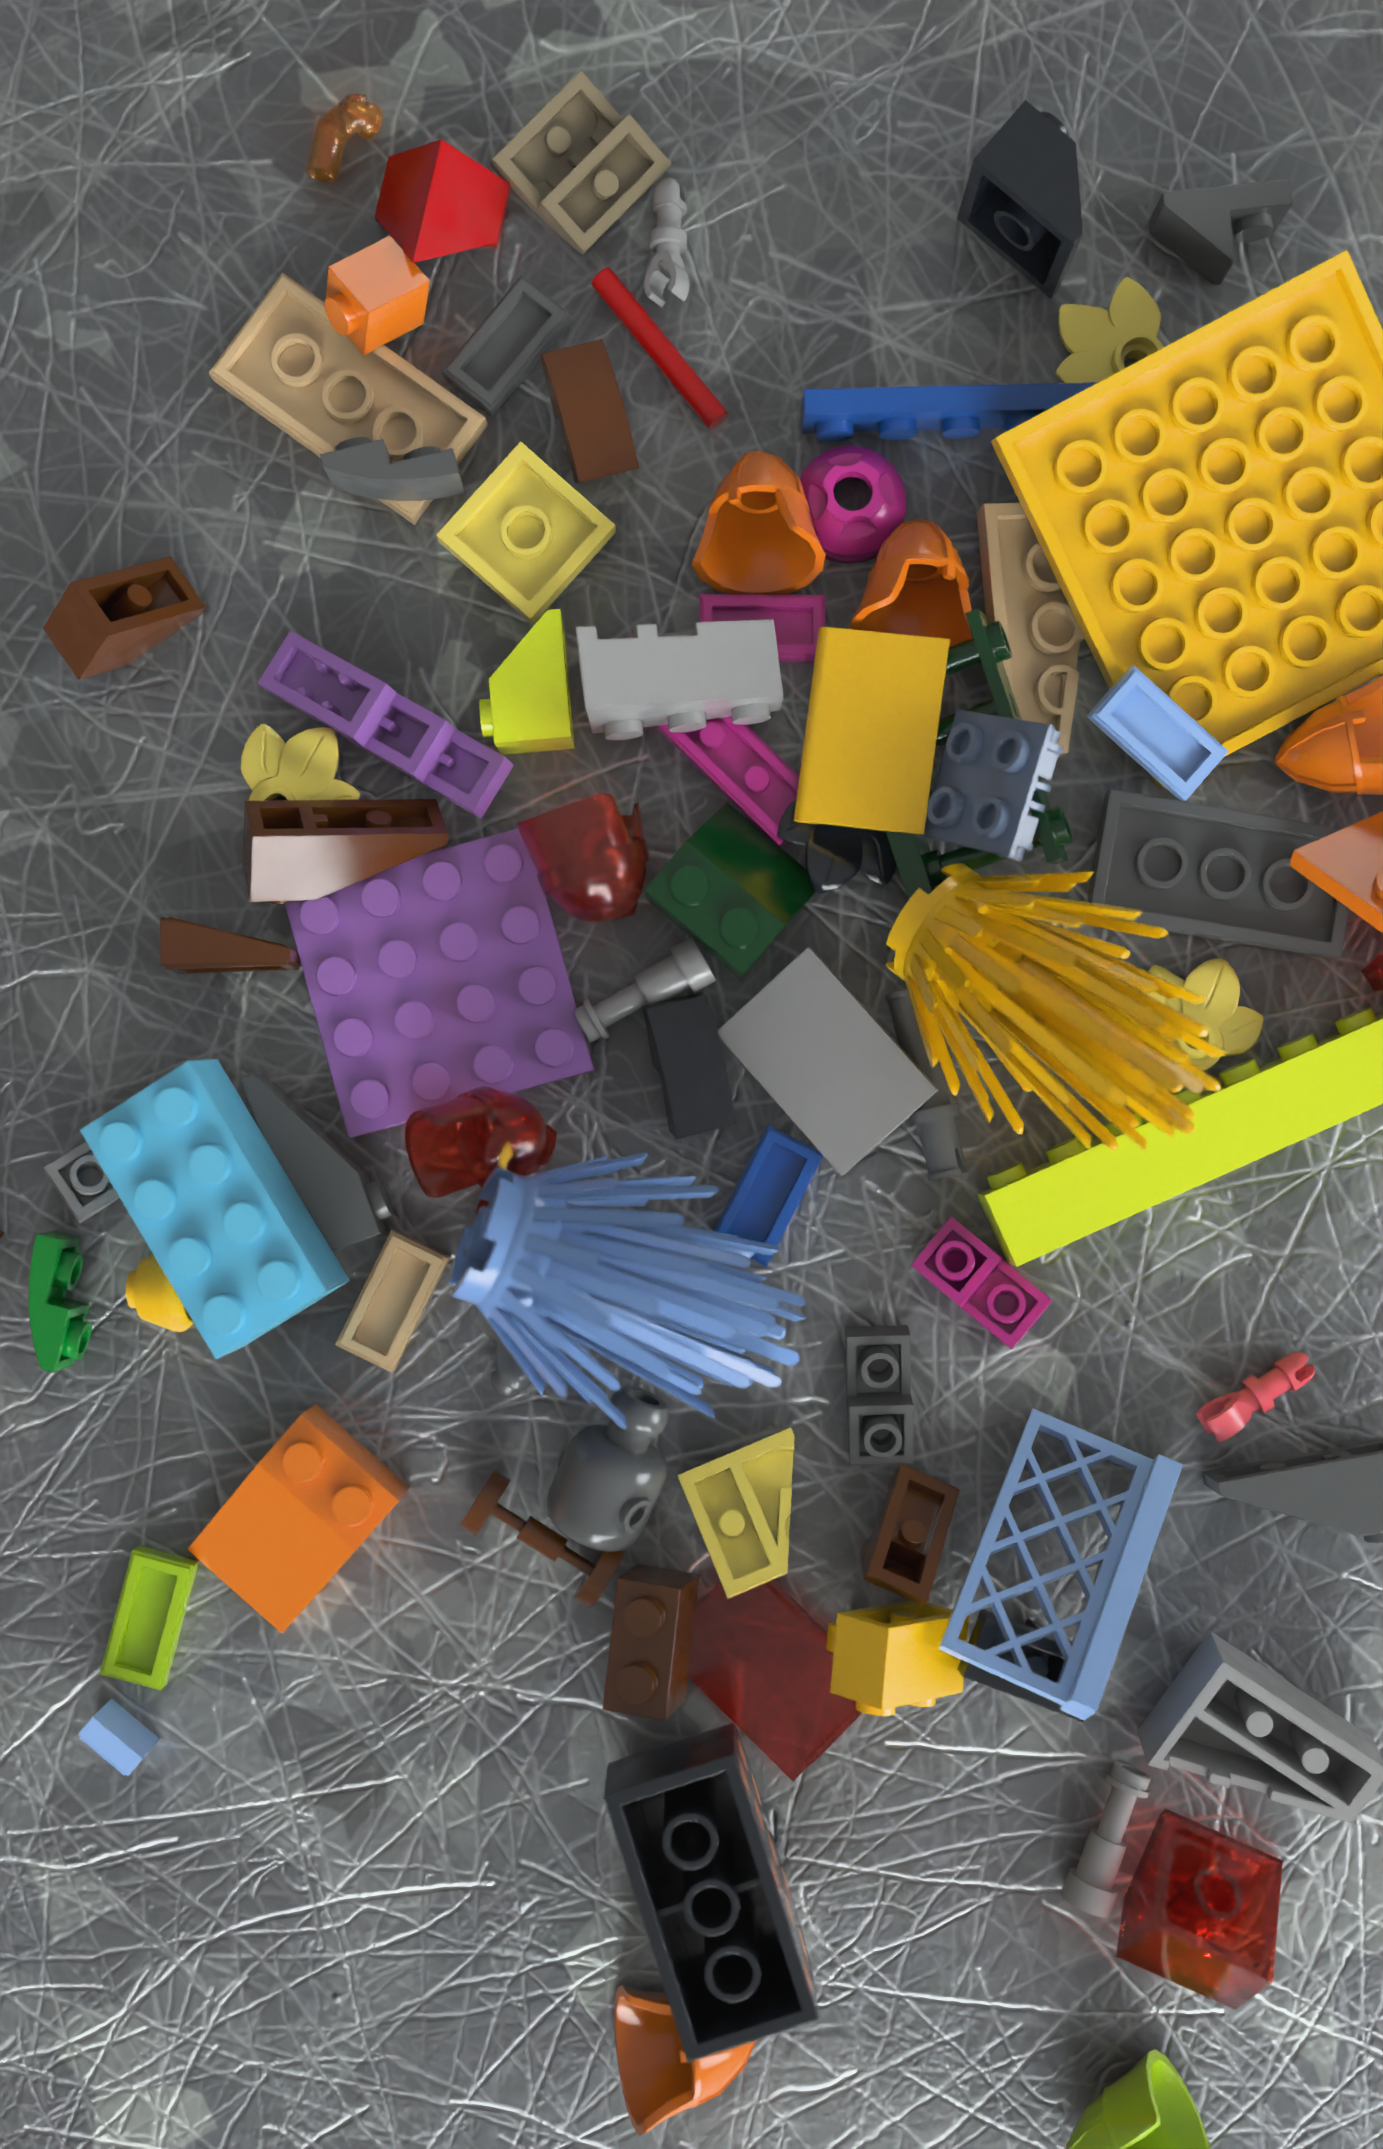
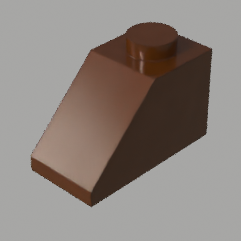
[43,556,206,680]

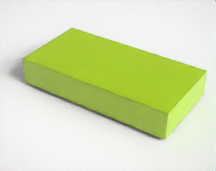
[99,1545,199,1690]

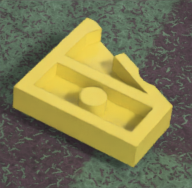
[677,1427,795,1599]

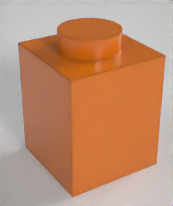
[324,235,430,355]

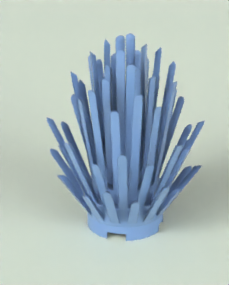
[449,1153,806,1430]

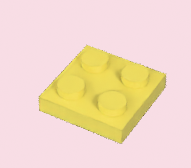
[436,441,616,625]

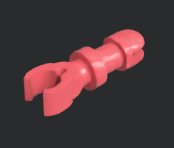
[1196,1352,1315,1442]

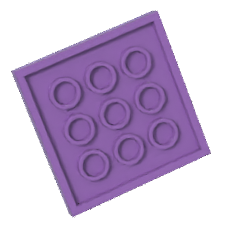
[285,826,595,1138]

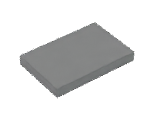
[717,947,939,1176]

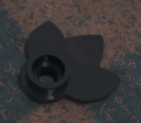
[777,799,897,894]

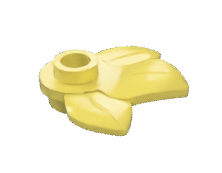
[1055,277,1164,383]
[241,724,361,801]
[1141,958,1263,1072]

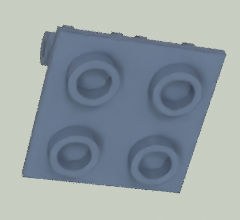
[921,709,1063,862]

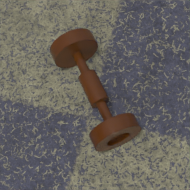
[460,1470,624,1608]

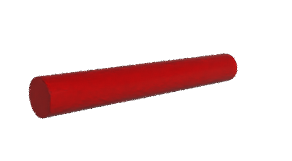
[591,267,728,430]

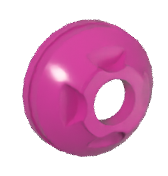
[800,446,907,563]

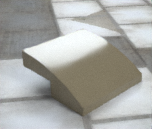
[490,70,672,255]

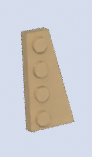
[976,502,1085,758]

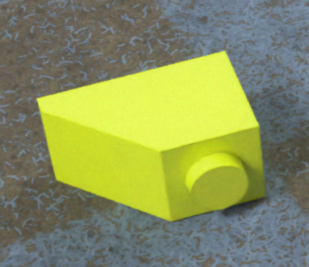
[479,609,575,755]

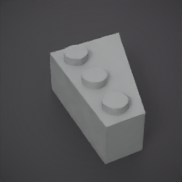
[576,619,783,741]
[1137,1631,1383,1823]

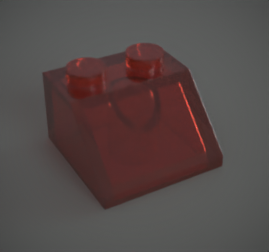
[1116,1809,1283,2010]

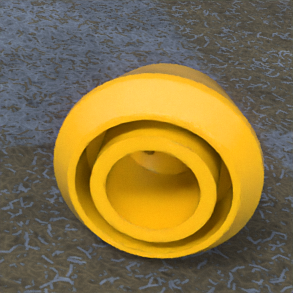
[126,1254,194,1332]

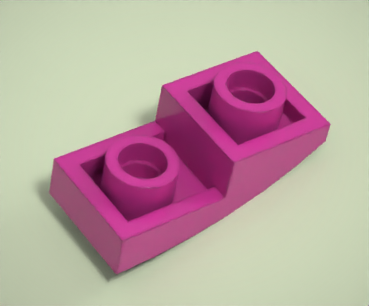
[911,1217,1052,1350]

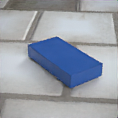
[713,1125,823,1267]

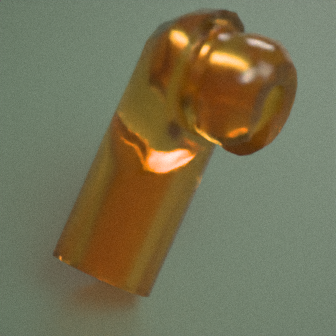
[306,93,383,183]

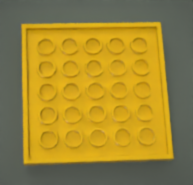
[991,250,1383,789]

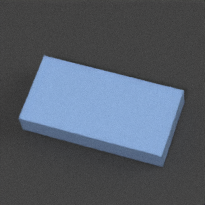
[1086,666,1229,801]

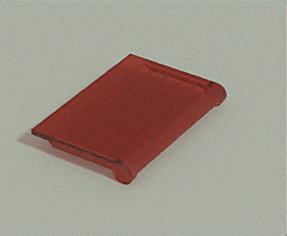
[688,1580,862,1781]

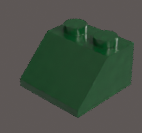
[644,802,816,980]

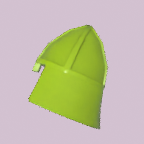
[1065,2049,1210,2149]

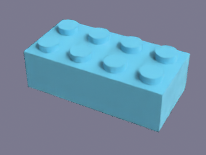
[80,1059,350,1359]

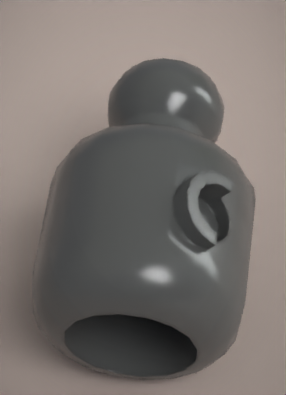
[547,1386,669,1552]

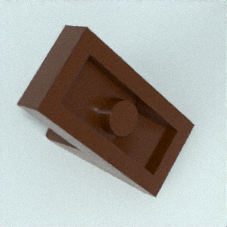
[860,1463,960,1606]

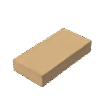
[335,1229,451,1373]

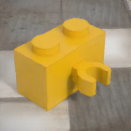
[826,1601,970,1716]

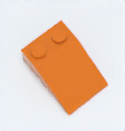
[187,1404,410,1633]

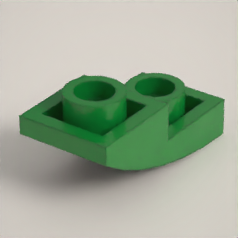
[28,1231,92,1373]

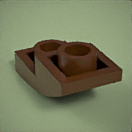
[540,339,639,483]

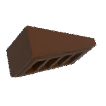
[160,917,302,974]

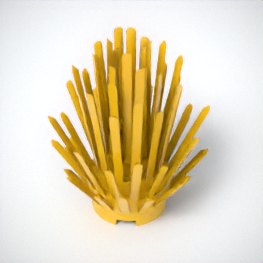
[885,863,1226,1152]

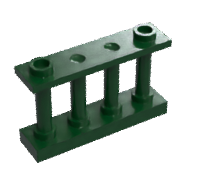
[886,608,1073,900]

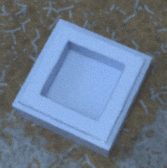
[78,1698,160,1776]

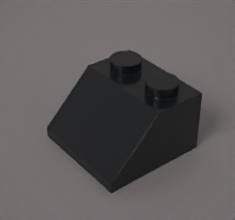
[957,100,1083,299]

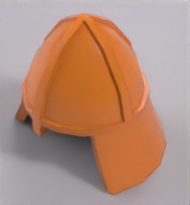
[692,451,825,595]
[850,519,973,647]
[1275,675,1383,796]
[614,1985,756,2136]

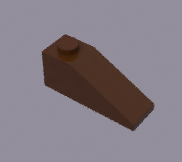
[242,799,448,904]

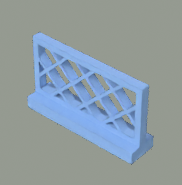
[938,1408,1183,1721]

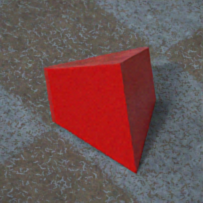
[374,139,511,263]

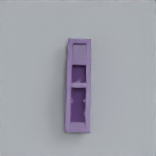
[257,630,514,819]

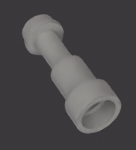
[573,936,716,1043]
[1060,1761,1151,1918]

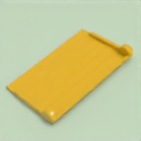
[793,627,950,835]

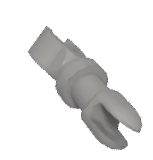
[644,178,689,307]

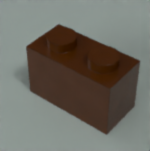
[602,1564,700,1722]

